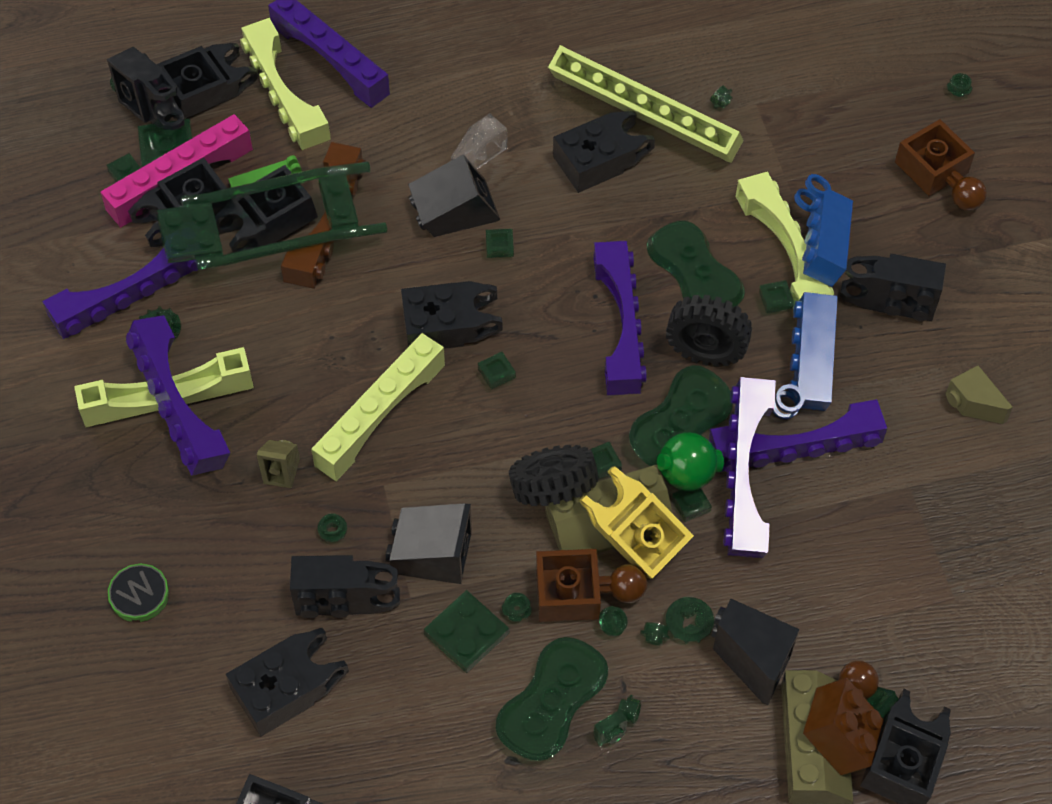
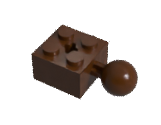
[895,119,987,211]
[536,549,647,622]
[803,661,883,776]

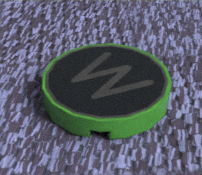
[108,563,169,622]

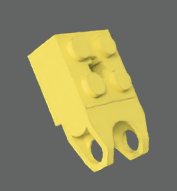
[579,466,694,579]

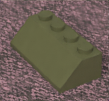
[545,465,673,554]
[781,670,853,804]

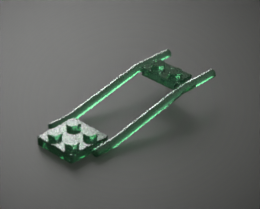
[156,162,387,270]

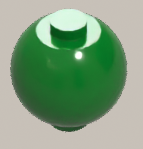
[657,432,724,491]

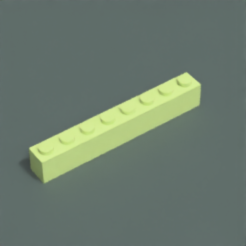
[548,45,744,163]

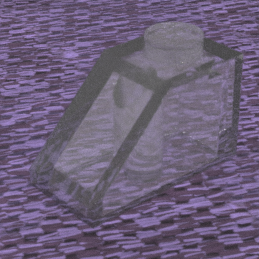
[451,114,507,169]

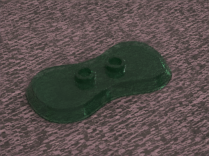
[647,221,745,308]
[629,365,733,472]
[496,637,608,761]

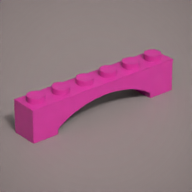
[101,114,253,228]

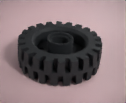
[666,295,752,367]
[509,445,599,506]

